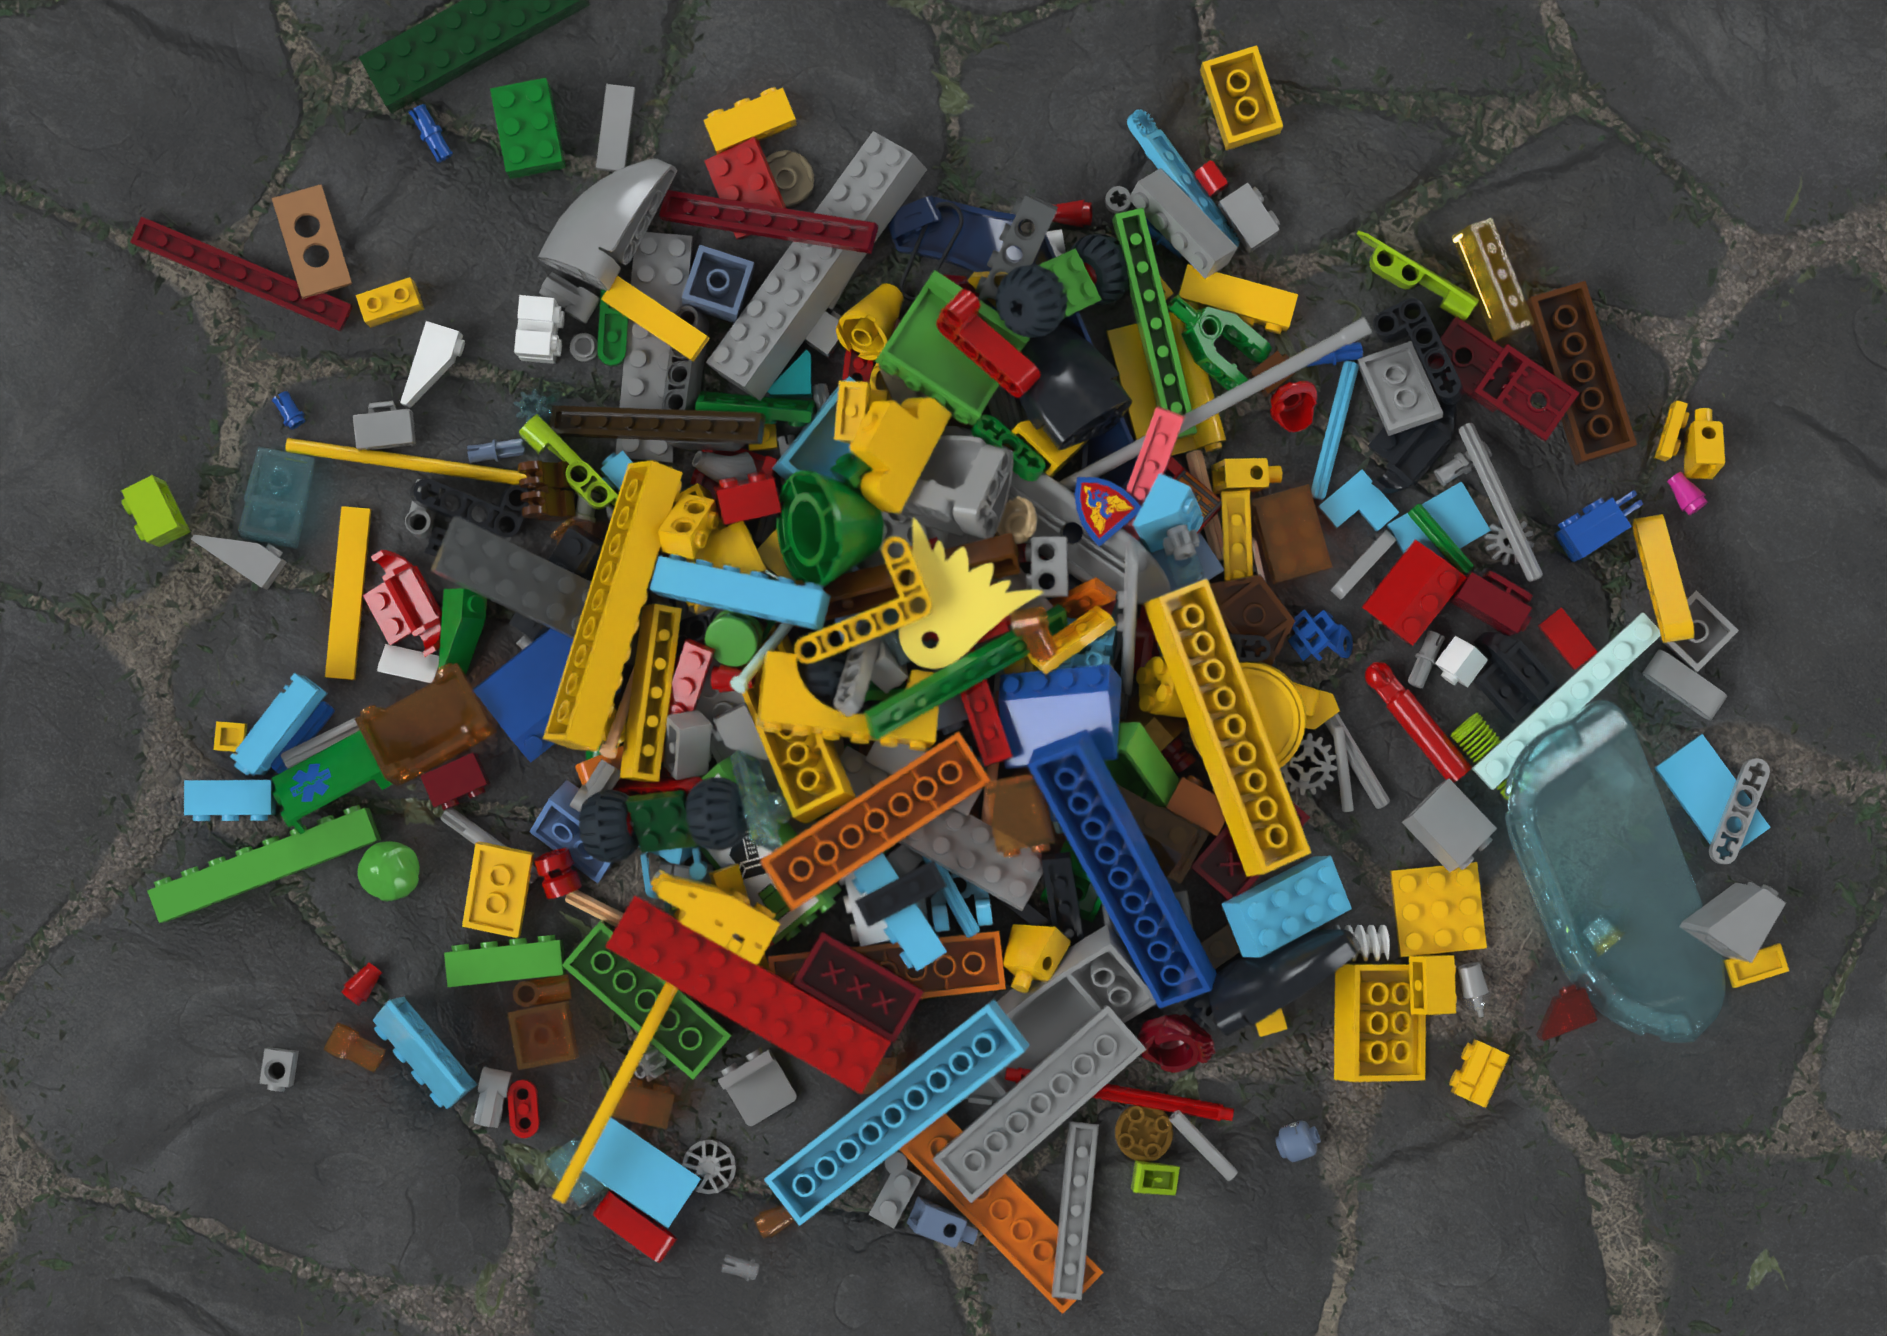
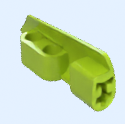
[1357,230,1479,321]
[519,414,618,510]

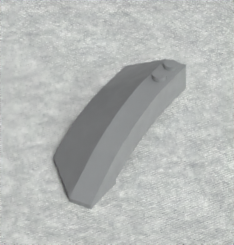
[964,924,1156,1105]

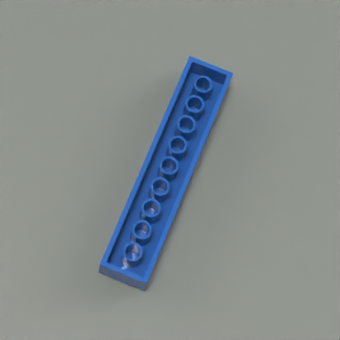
[1027,729,1217,1009]

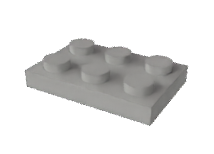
[1357,341,1443,436]

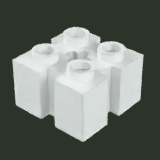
[514,295,565,364]

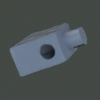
[907,1196,978,1248]

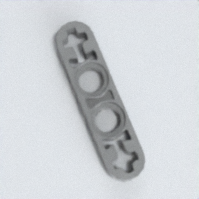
[834,619,882,716]
[1709,758,1770,864]

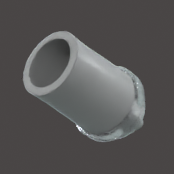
[1457,962,1491,1017]

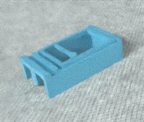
[230,673,328,776]

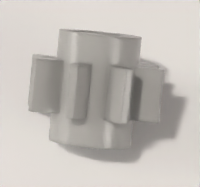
[1163,525,1200,560]
[634,1044,666,1082]

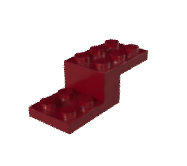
[1422,316,1579,441]

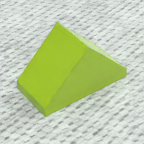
[1131,1160,1180,1196]

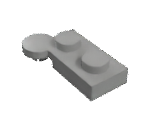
[869,1151,922,1228]

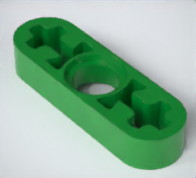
[971,415,1045,482]

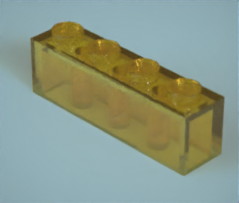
[1452,218,1535,341]

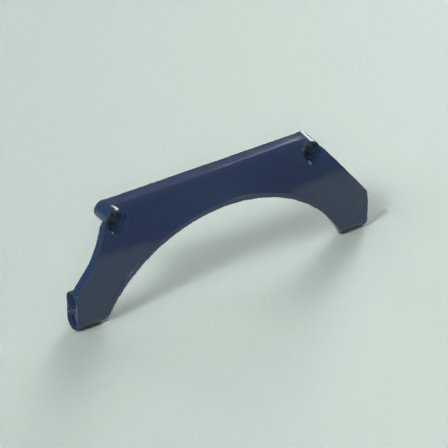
[887,196,1138,601]

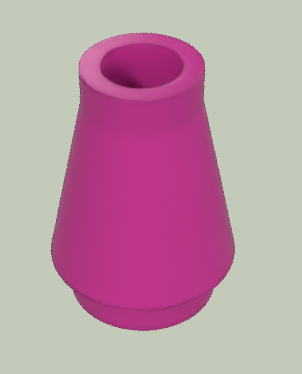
[1667,472,1708,516]

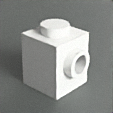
[1435,636,1488,687]

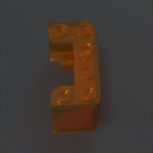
[983,774,1055,858]

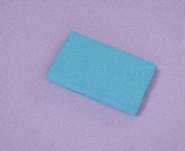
[1387,481,1491,558]

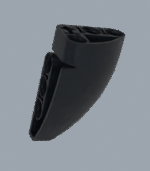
[1019,322,1132,450]

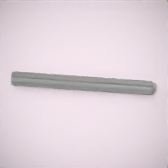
[1459,423,1543,582]

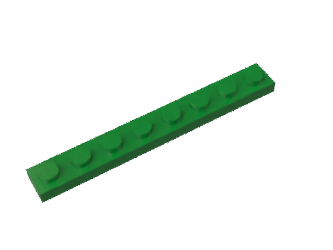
[864,604,1068,740]

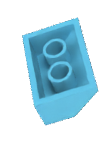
[1133,473,1203,553]

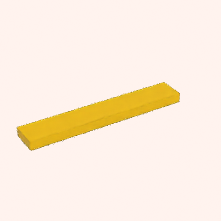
[325,506,372,680]

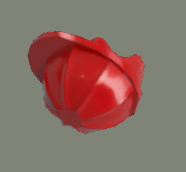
[1270,381,1317,432]

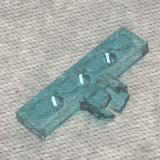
[730,750,791,853]

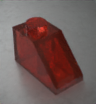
[1537,984,1598,1041]

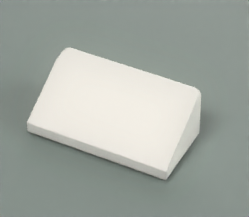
[377,644,439,685]

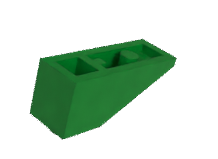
[438,588,487,677]

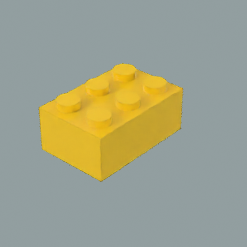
[1200,45,1283,150]

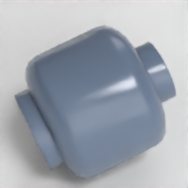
[1275,1120,1321,1162]

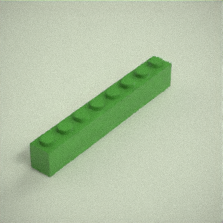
[1112,208,1197,439]
[147,805,381,923]

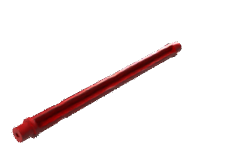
[1004,1067,1234,1121]

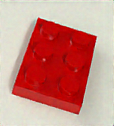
[704,137,786,240]

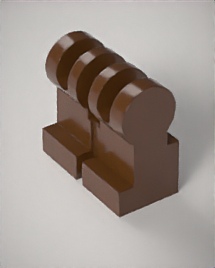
[518,461,576,522]

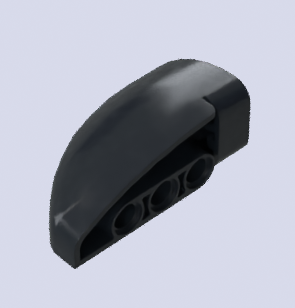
[1208,929,1361,1036]

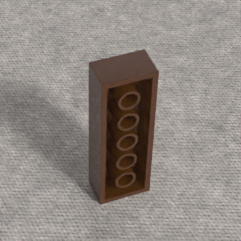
[1525,281,1637,465]

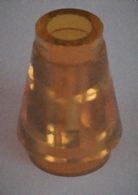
[753,1205,795,1239]

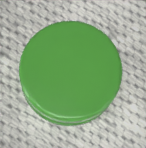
[705,610,763,667]

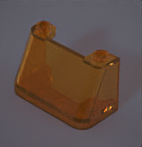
[355,663,497,785]

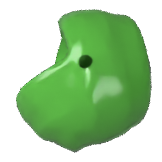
[358,841,420,901]

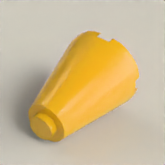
[836,283,904,360]

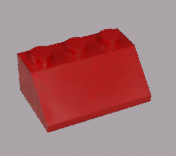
[1362,539,1467,646]

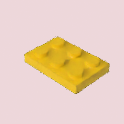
[462,841,534,938]

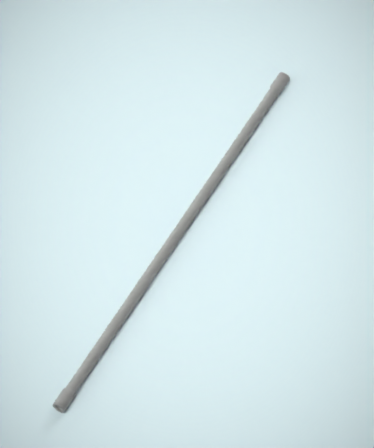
[1059,317,1372,491]

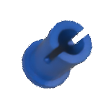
[272,391,305,430]

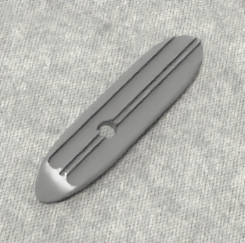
[941,426,1170,605]

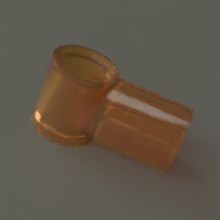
[1011,606,1057,662]
[513,974,572,1007]
[323,1022,386,1073]

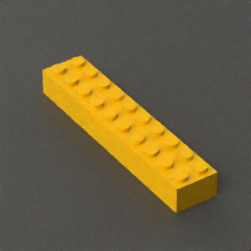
[543,460,683,751]
[1143,579,1311,876]

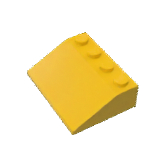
[1334,963,1426,1082]

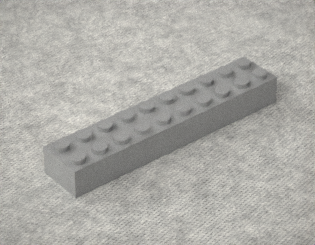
[706,131,927,401]

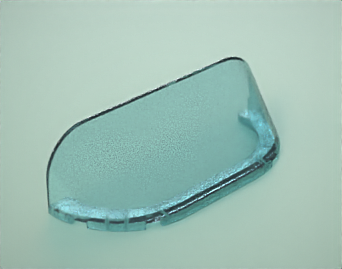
[1505,700,1725,1043]

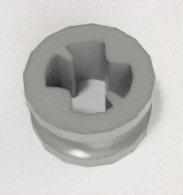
[1105,186,1131,214]

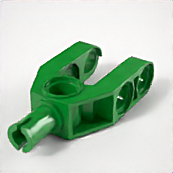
[1167,295,1272,391]

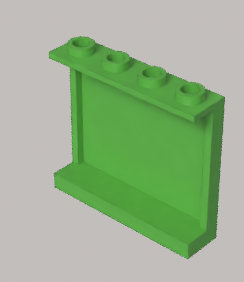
[875,270,1030,426]

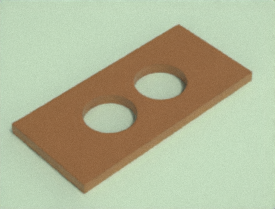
[272,184,352,299]

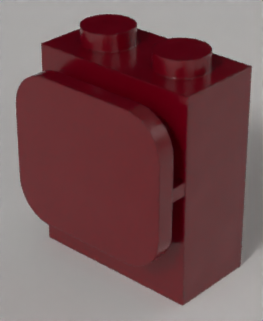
[1449,571,1533,636]

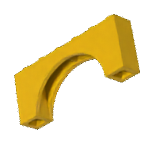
[756,650,939,751]

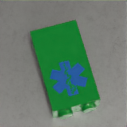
[272,729,393,834]

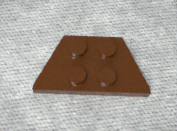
[1209,574,1295,666]

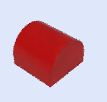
[1194,160,1228,198]

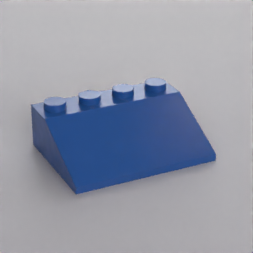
[473,628,621,763]
[998,664,1122,769]

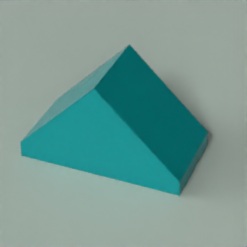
[767,350,812,398]

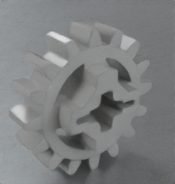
[1280,733,1337,796]

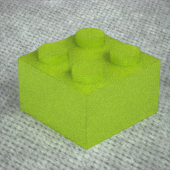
[121,475,191,547]

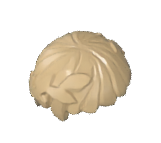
[996,496,1037,544]

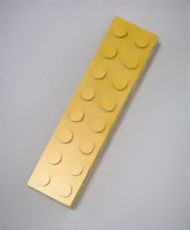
[736,621,856,824]

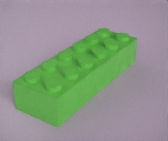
[562,920,733,1080]

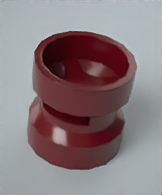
[1160,737,1197,775]

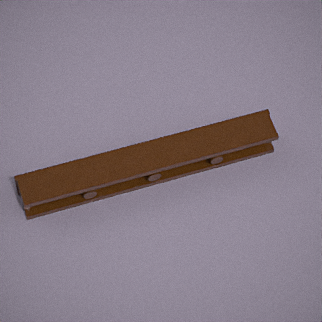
[796,532,1021,628]

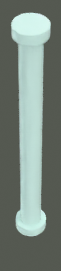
[730,622,794,693]

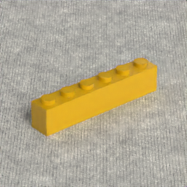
[620,604,682,782]

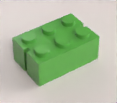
[1103,722,1180,807]

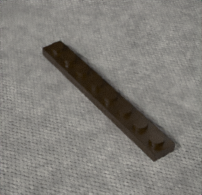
[549,405,766,444]

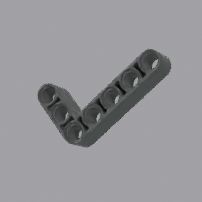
[662,306,744,451]

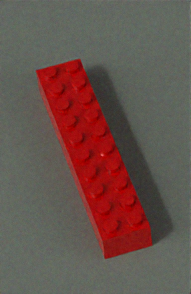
[605,895,891,1094]

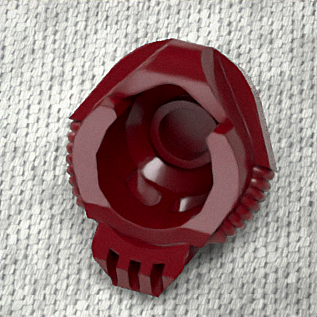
[1137,1014,1215,1073]

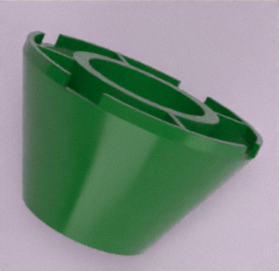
[776,470,884,587]

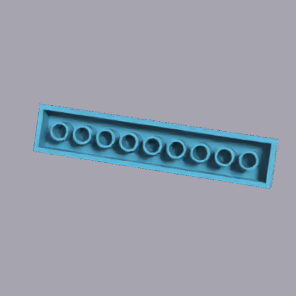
[764,999,1030,1226]

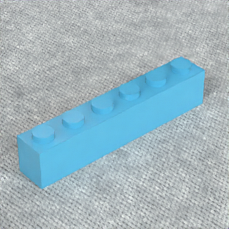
[649,554,830,630]

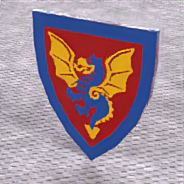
[1075,477,1141,547]

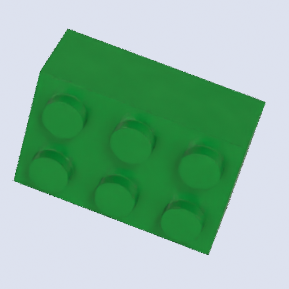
[490,78,566,179]

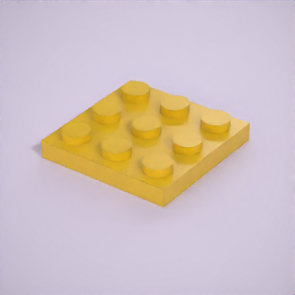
[1390,862,1487,957]

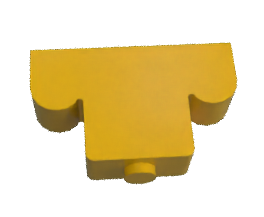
[850,398,952,513]

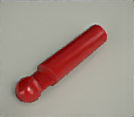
[1365,662,1472,783]

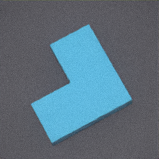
[1318,470,1399,532]

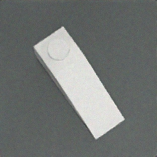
[400,321,465,408]

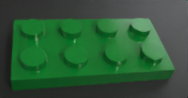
[695,391,815,427]

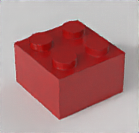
[713,471,781,525]

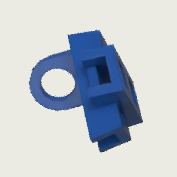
[1288,609,1353,661]

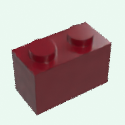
[420,752,491,811]

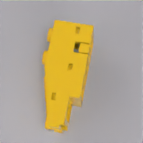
[650,869,780,965]

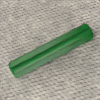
[1408,504,1474,575]

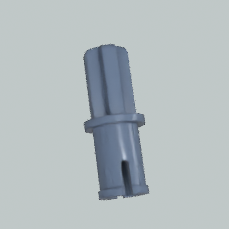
[467,438,526,464]

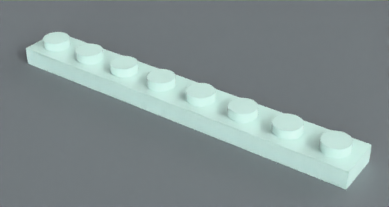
[1472,612,1661,790]

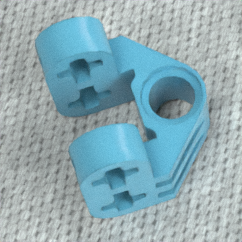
[931,873,993,932]

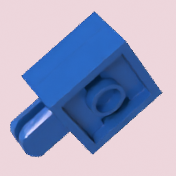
[1554,490,1643,563]

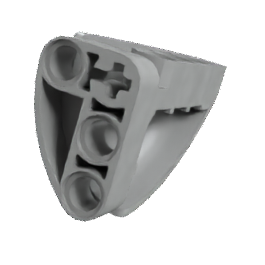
[538,158,677,291]
[856,436,1013,539]

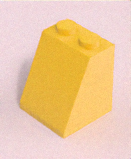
[1003,420,1088,478]
[685,521,766,614]

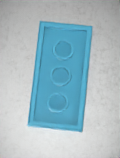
[1654,734,1771,859]
[583,1118,701,1228]

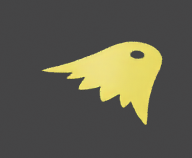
[899,518,1044,669]

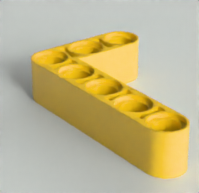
[795,537,933,663]

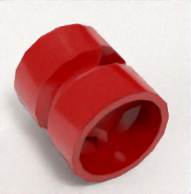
[533,847,582,899]

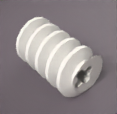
[1333,925,1389,961]

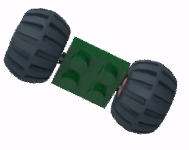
[579,777,748,863]

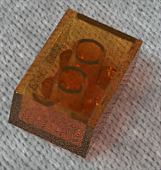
[1250,484,1332,585]

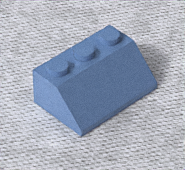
[529,780,614,883]

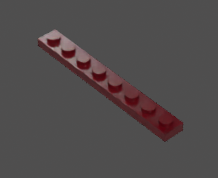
[659,190,879,254]
[130,216,353,332]

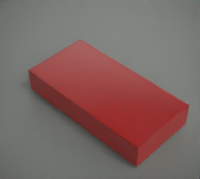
[1538,607,1598,670]

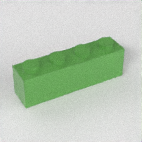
[444,935,566,987]

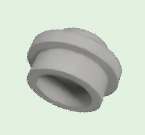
[570,333,598,362]

